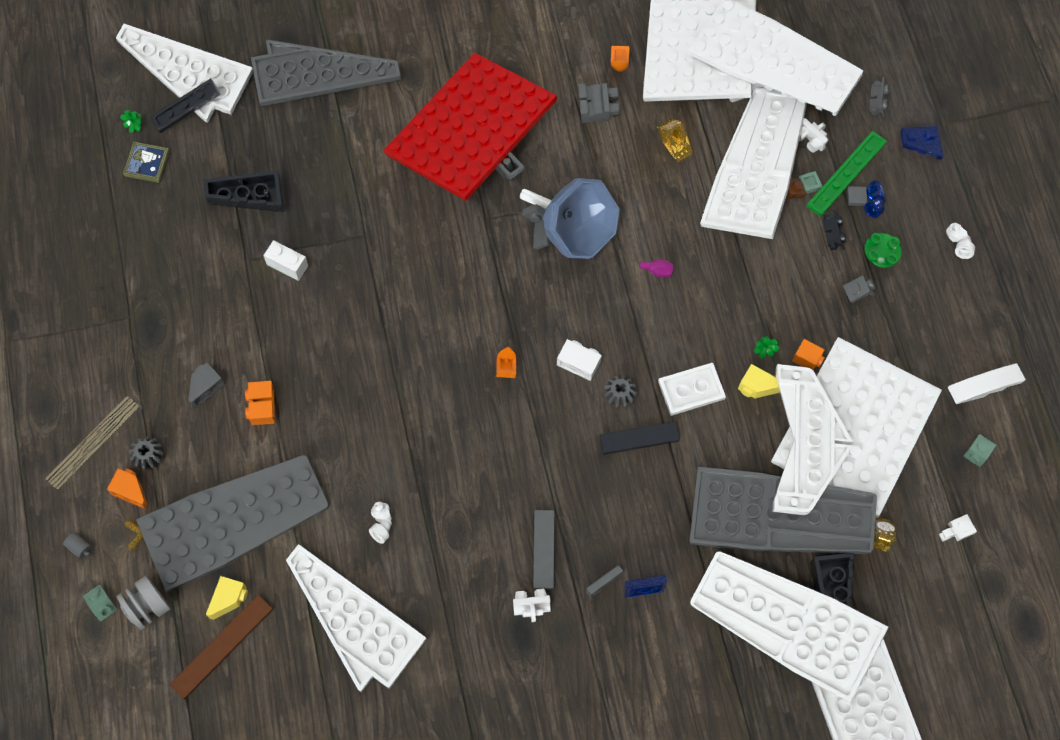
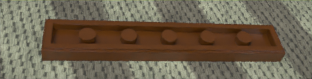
[169,595,273,700]

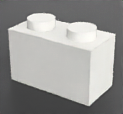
[264,240,308,281]
[557,339,602,381]

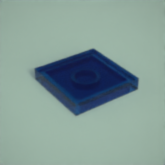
[623,575,667,598]

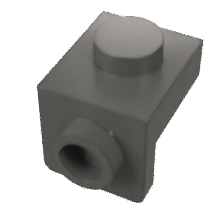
[843,275,875,303]

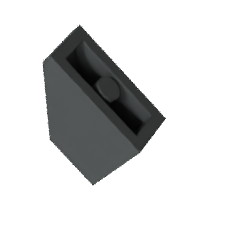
[496,152,525,180]
[189,362,225,409]

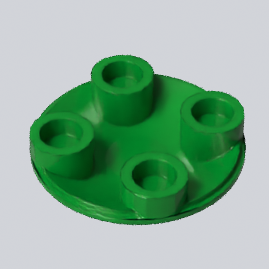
[865,233,901,268]

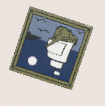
[123,142,170,183]

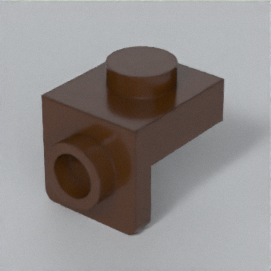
[784,179,806,203]

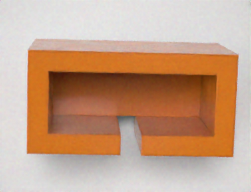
[245,381,275,425]

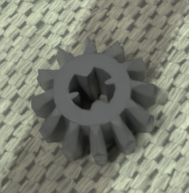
[604,375,637,408]
[129,436,163,470]

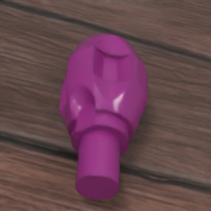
[639,259,673,278]

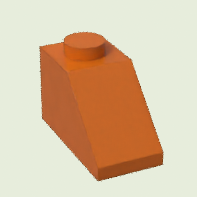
[107,468,148,510]

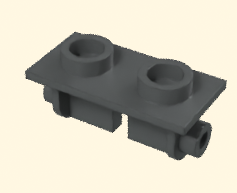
[869,77,890,117]

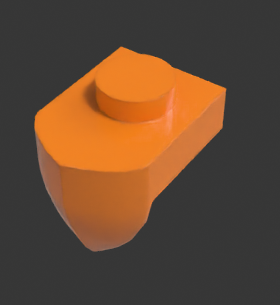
[611,46,630,72]
[496,347,516,378]

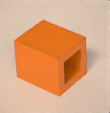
[792,339,825,370]

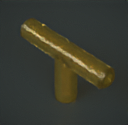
[125,520,144,551]

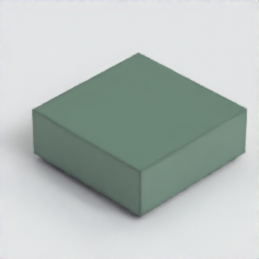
[798,171,823,194]

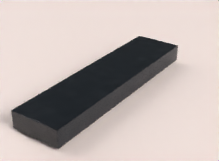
[151,78,221,133]
[600,421,680,455]

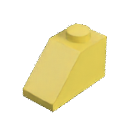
[738,364,780,398]
[206,576,248,620]

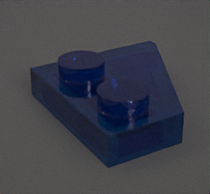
[900,126,944,160]

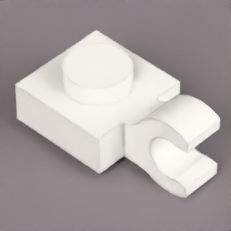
[939,514,977,541]

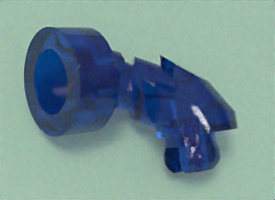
[864,180,885,218]

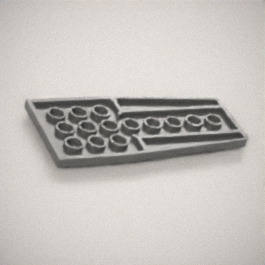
[136,455,329,592]
[689,467,877,554]

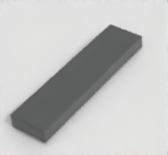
[533,510,554,590]

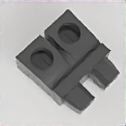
[578,83,619,123]

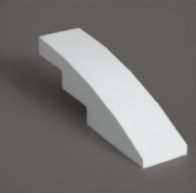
[948,363,1026,404]

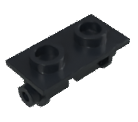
[823,210,847,250]

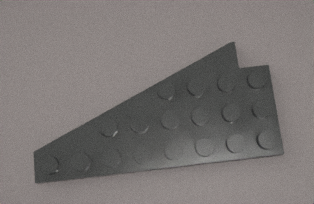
[251,40,401,107]

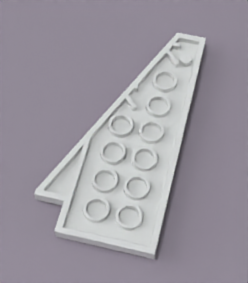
[116,24,253,123]
[286,544,427,692]

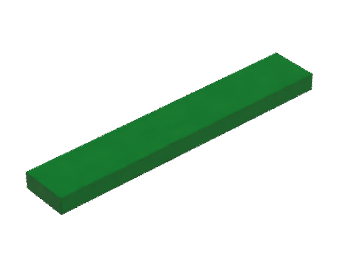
[806,131,887,217]

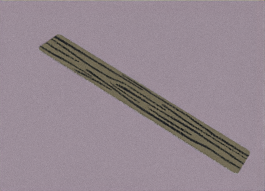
[46,396,139,489]

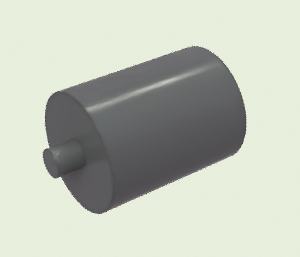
[63,532,92,559]

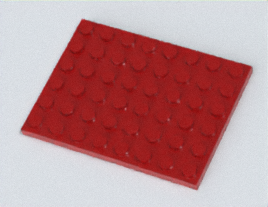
[383,53,558,201]

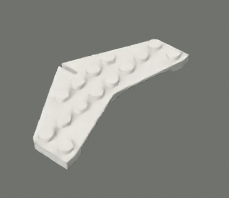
[773,364,853,515]

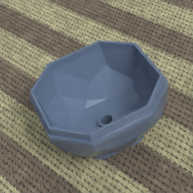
[543,178,620,259]

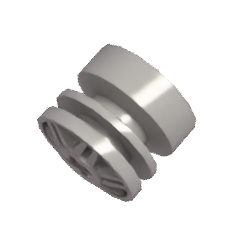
[116,575,170,630]

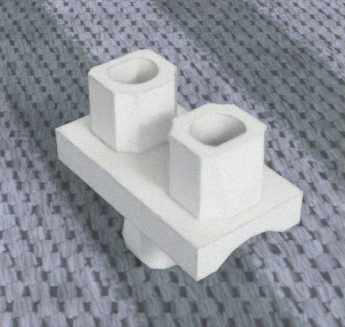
[799,118,828,153]
[513,589,551,622]

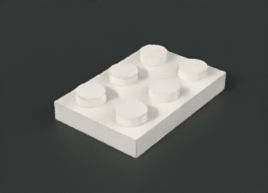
[658,363,726,416]

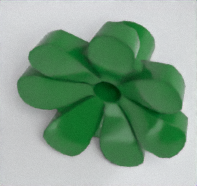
[120,110,142,133]
[754,336,779,359]

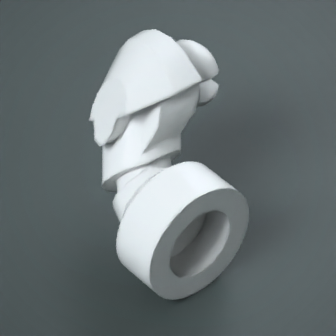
[946,223,975,259]
[369,502,392,544]

